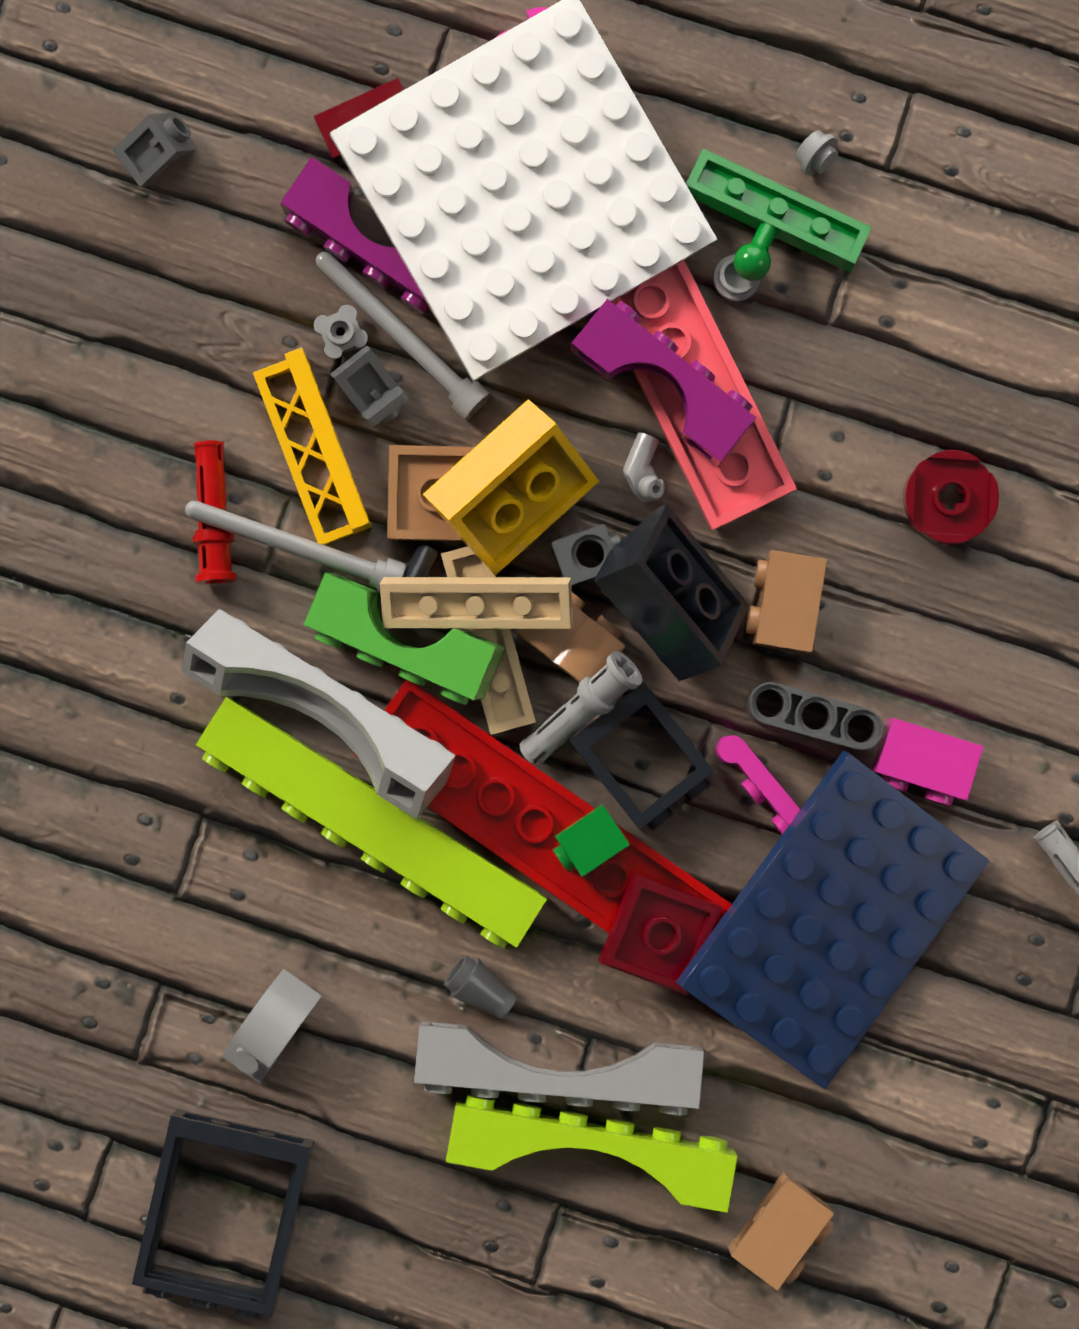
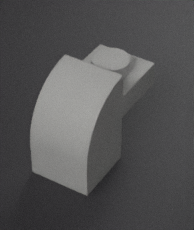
[222,968,322,1083]

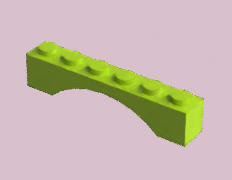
[446,1094,737,1213]

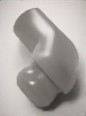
[623,432,665,502]

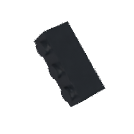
[594,504,749,682]

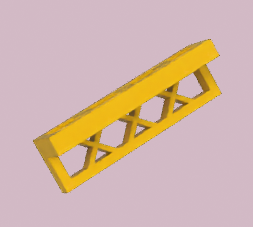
[253,347,372,545]

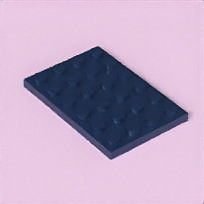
[676,751,990,1089]

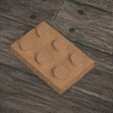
[387,445,475,542]

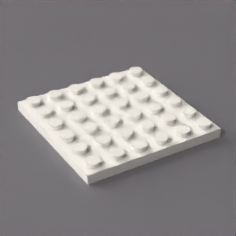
[330,0,717,382]

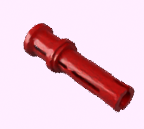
[192,440,237,584]

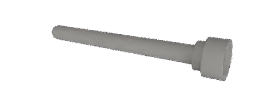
[316,251,491,421]
[185,500,406,595]

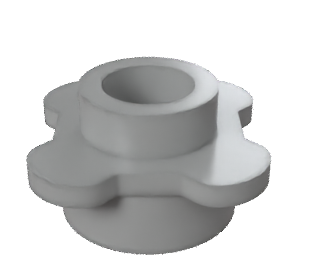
[314,305,368,359]

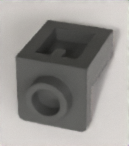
[113,112,198,187]

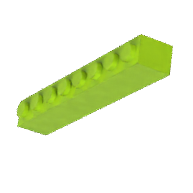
[196,697,547,949]

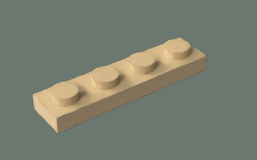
[441,546,536,735]
[380,577,573,629]

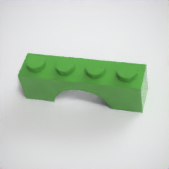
[304,573,505,705]

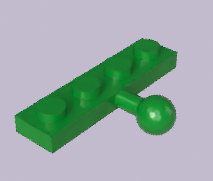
[686,148,872,281]

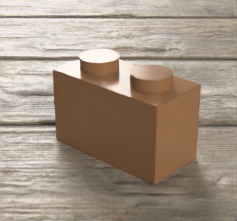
[746,550,827,654]
[728,1172,834,1291]

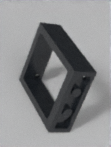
[132,1109,315,1320]

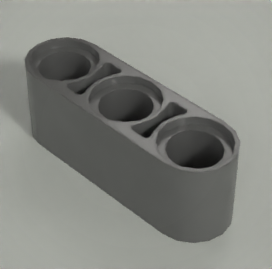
[745,682,883,750]

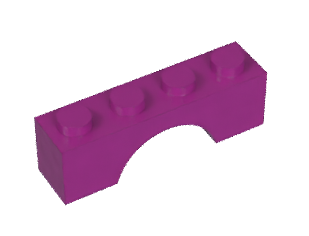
[280,157,433,314]
[571,299,756,467]

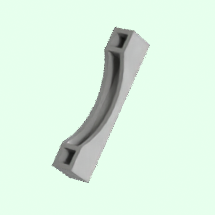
[181,609,456,819]
[414,1021,704,1115]

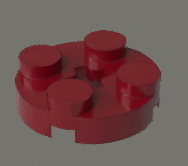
[903,450,999,545]

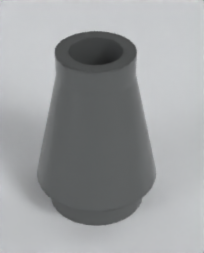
[444,955,516,1020]

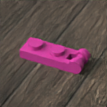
[715,735,800,835]

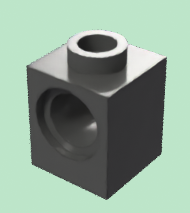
[551,524,620,588]

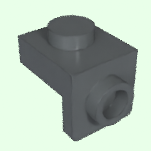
[330,346,409,427]

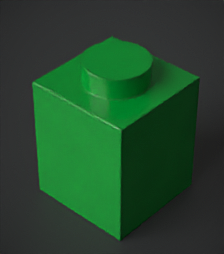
[553,804,630,877]

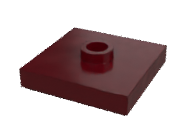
[598,873,723,996]

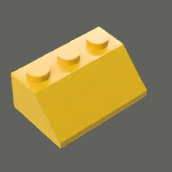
[423,399,599,576]

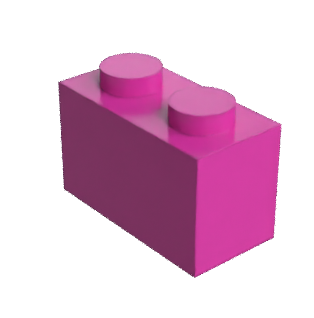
[871,718,984,806]

